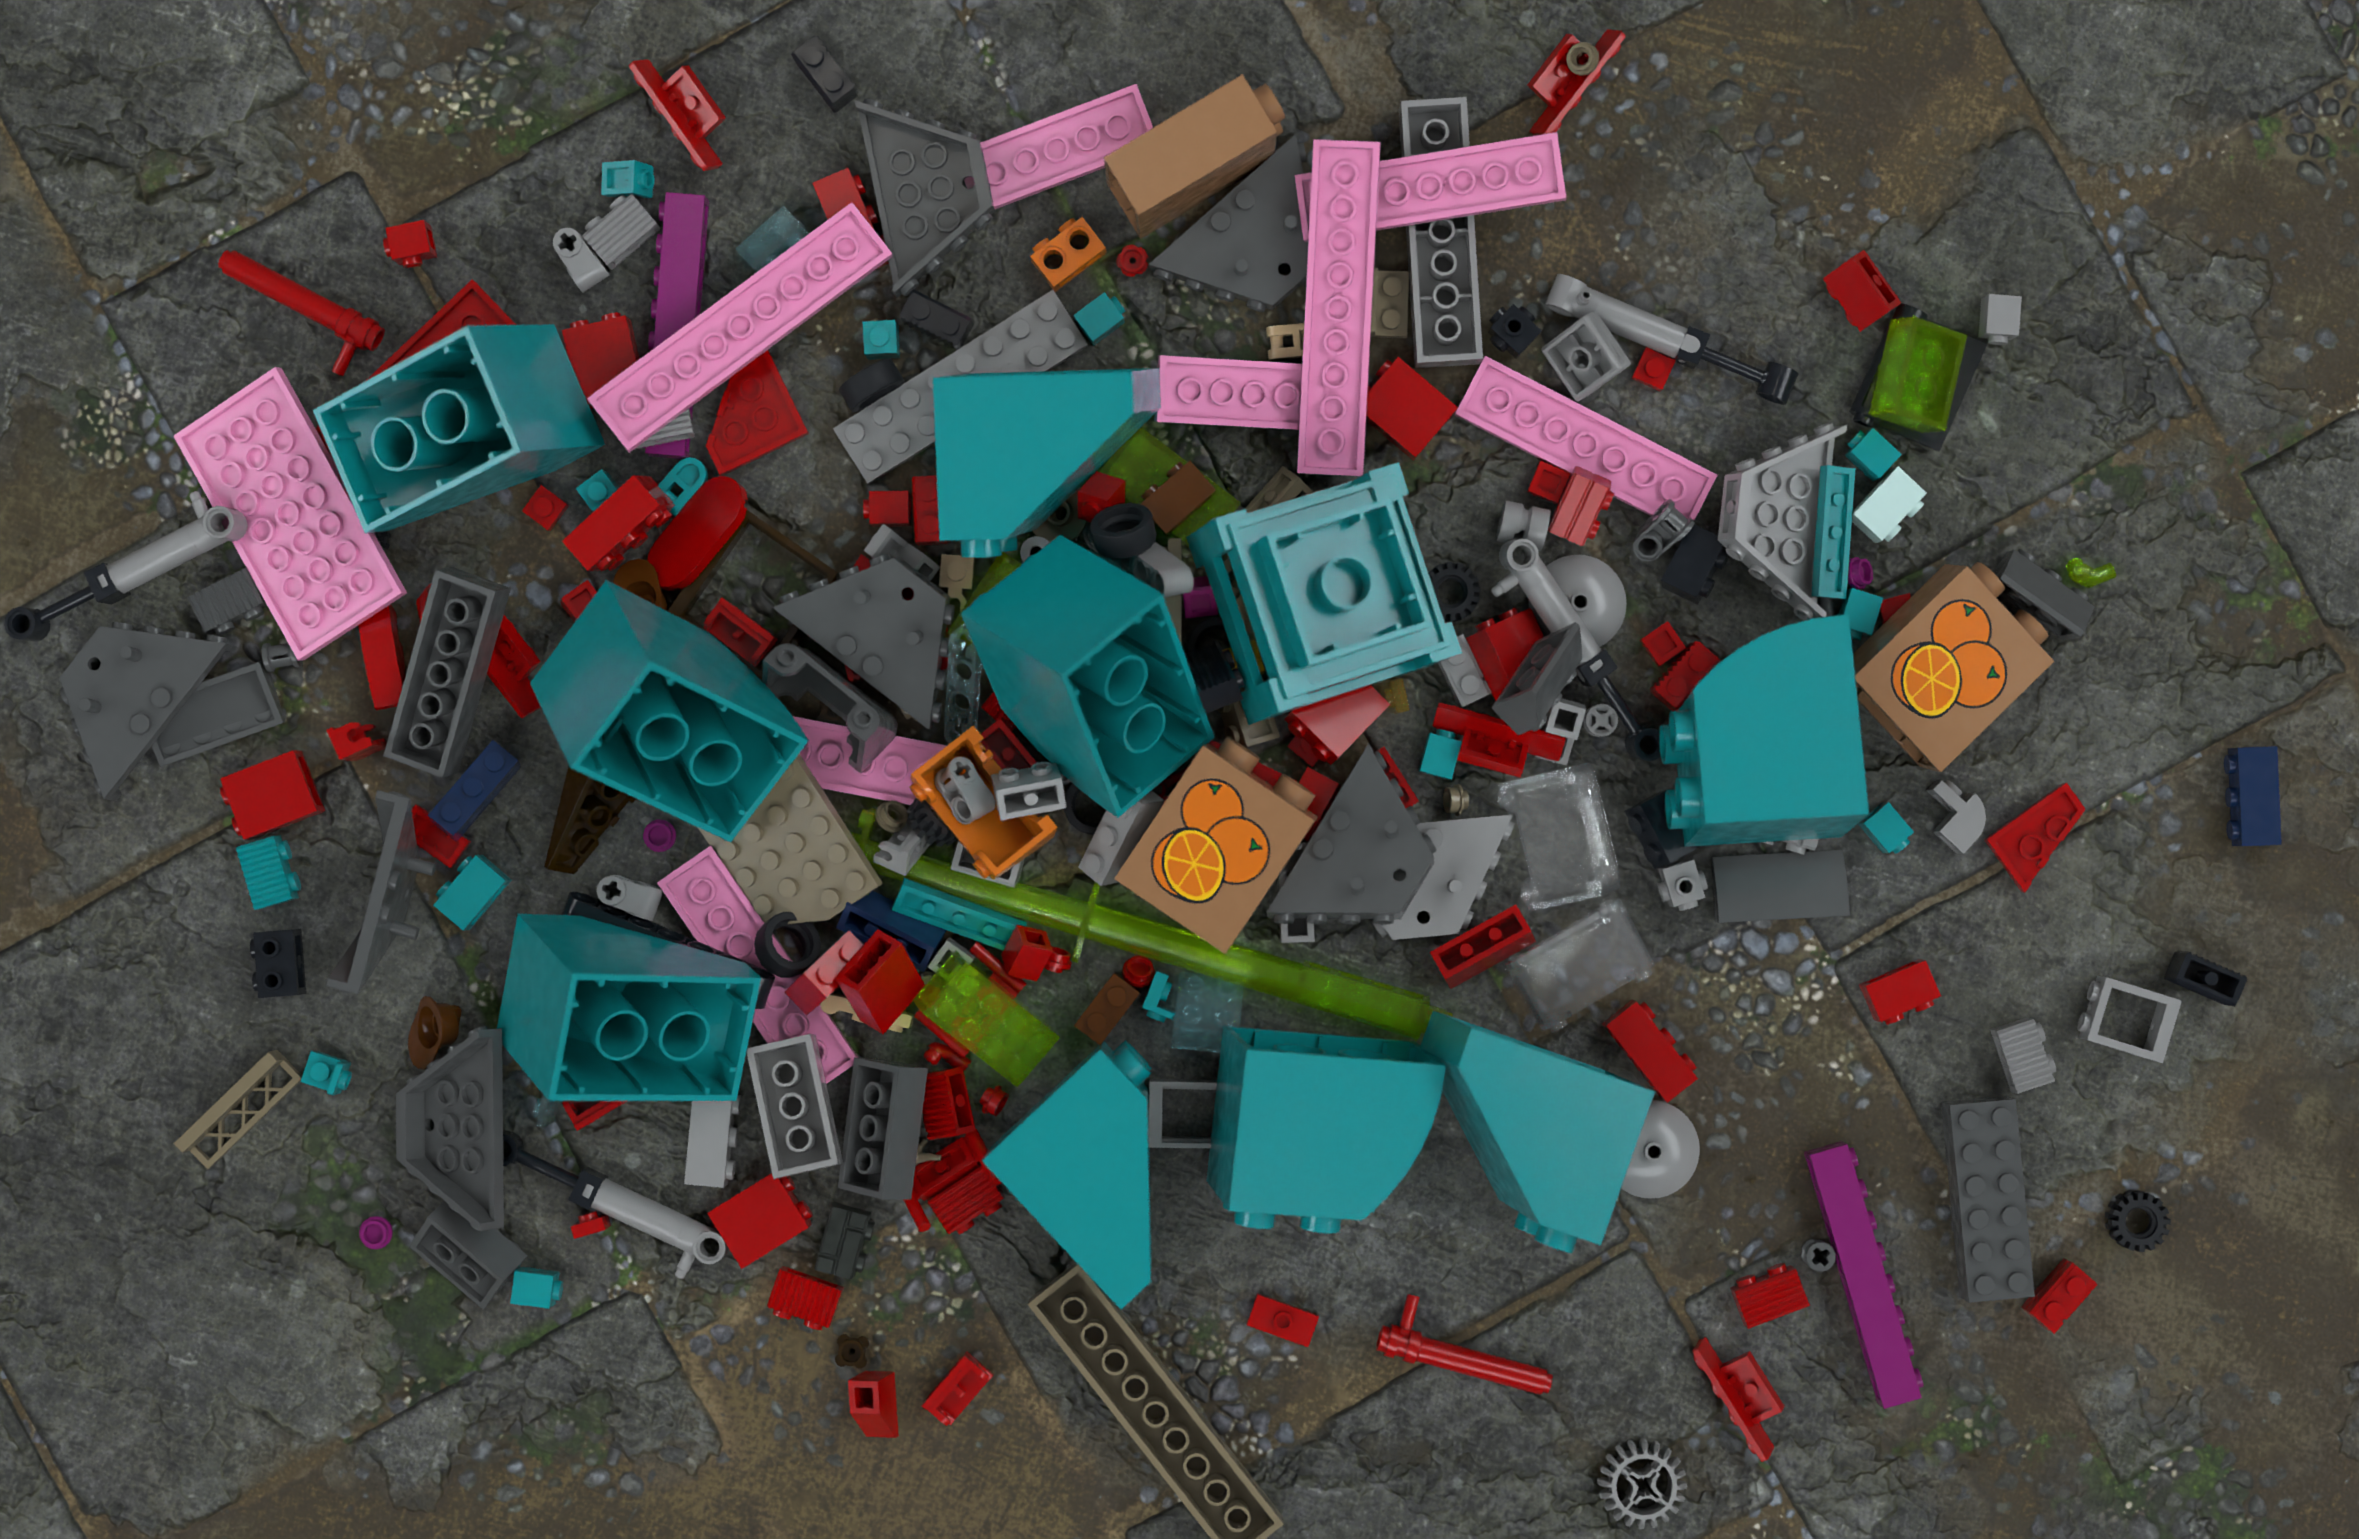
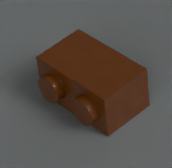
[1141,460,1216,537]
[1074,972,1141,1045]

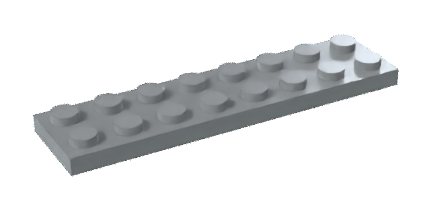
[833,290,1088,485]

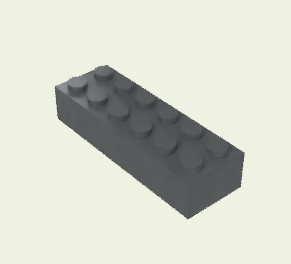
[383,567,511,778]
[1941,1096,2035,1303]

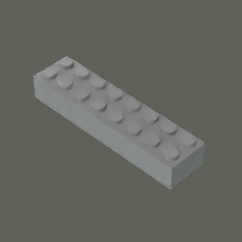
[1398,97,1483,368]

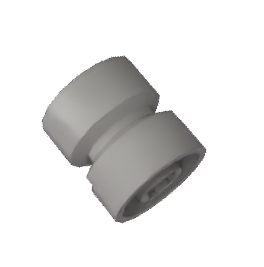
[1496,500,1551,551]

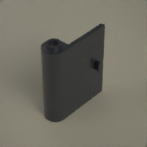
[1849,303,1987,452]

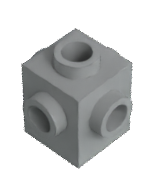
[1657,859,1708,911]

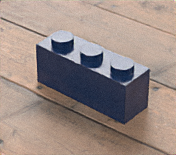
[428,740,521,842]
[2224,746,2282,846]
[836,891,947,973]

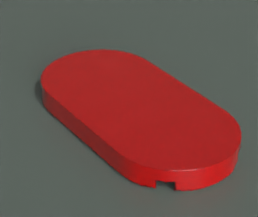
[647,476,748,591]

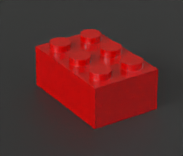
[562,475,675,571]

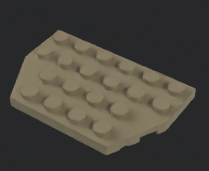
[698,754,883,924]

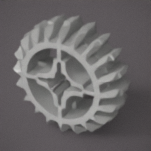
[1597,1438,1687,1529]

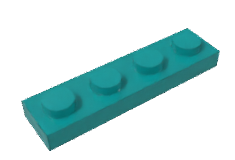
[1811,465,1856,600]
[892,878,1027,950]

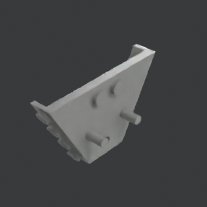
[1718,422,1847,621]
[1372,814,1515,940]

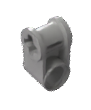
[553,228,610,293]
[934,756,995,825]
[597,875,663,921]

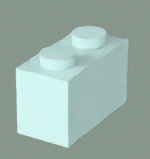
[1852,466,1927,544]

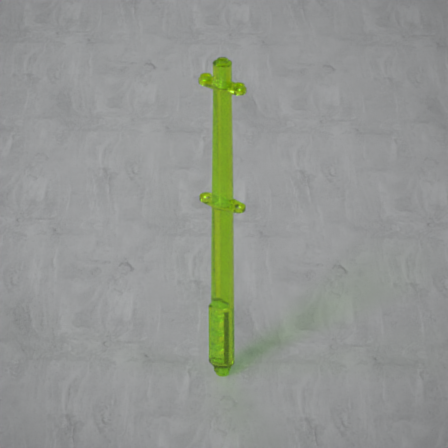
[850,808,1453,1040]

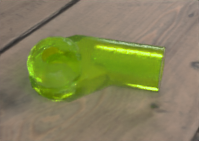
[2066,558,2116,588]

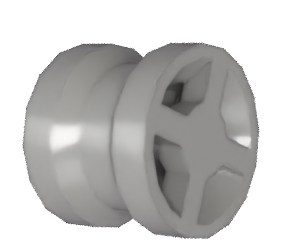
[1583,704,1618,737]

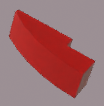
[358,604,406,711]

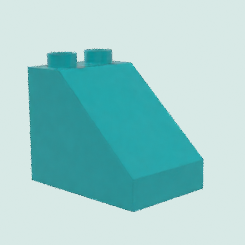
[313,324,605,533]
[933,368,1161,557]
[497,914,761,1101]
[1420,1010,1655,1253]
[982,1040,1152,1309]

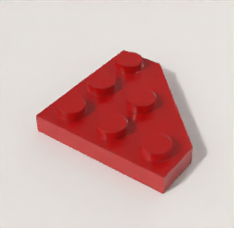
[706,350,809,476]

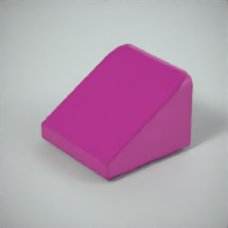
[1183,576,1218,618]

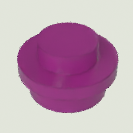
[1848,557,1873,590]
[643,819,677,852]
[359,1216,393,1249]

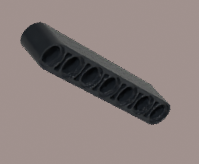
[562,892,775,1009]

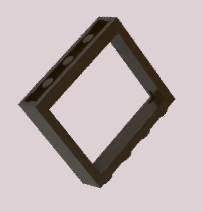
[668,510,840,679]

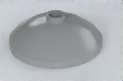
[1528,555,1627,647]
[1621,1100,1700,1198]

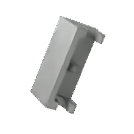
[873,807,939,876]

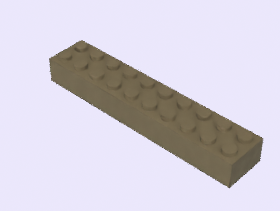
[1027,1262,1284,1539]

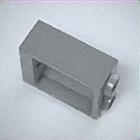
[2077,976,2182,1063]
[1149,1079,1217,1148]

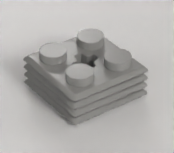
[1541,311,1631,402]

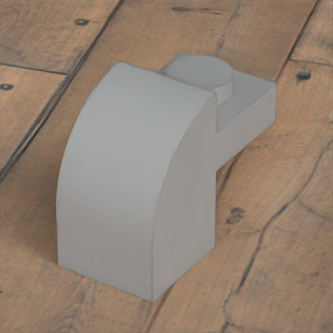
[864,524,940,581]
[1535,698,1586,766]
[1926,780,1986,854]

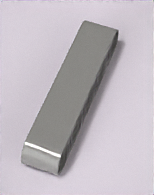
[1083,522,1194,598]

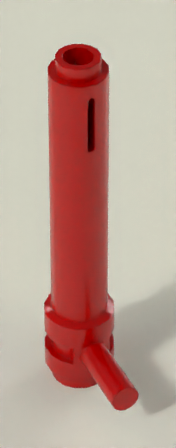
[218,250,385,376]
[1376,1294,1553,1395]

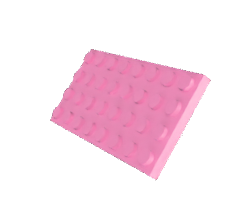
[174,367,407,660]

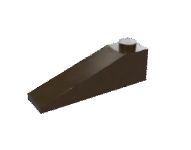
[544,766,637,874]

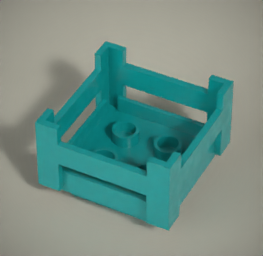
[1186,462,1462,725]

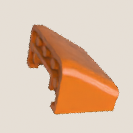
[909,726,1058,880]

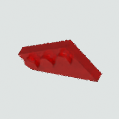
[1984,783,2086,893]

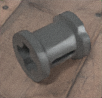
[262,643,303,673]
[1800,1238,1836,1272]

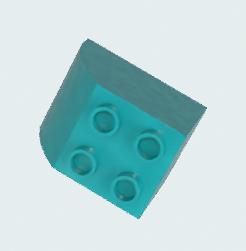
[961,535,1215,818]
[530,580,809,842]
[1659,615,1869,847]
[1206,1026,1446,1233]

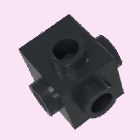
[1488,304,1542,359]

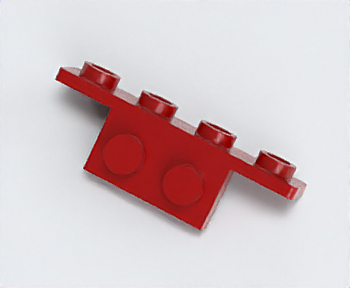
[1527,29,1626,136]
[629,59,726,171]
[487,615,542,718]
[1432,703,1566,778]
[1693,1337,1785,1462]

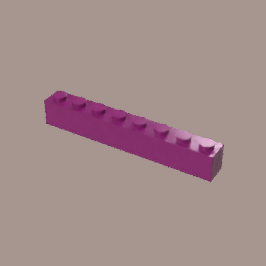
[642,192,709,459]
[1804,1141,1924,1409]

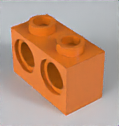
[1030,217,1107,292]

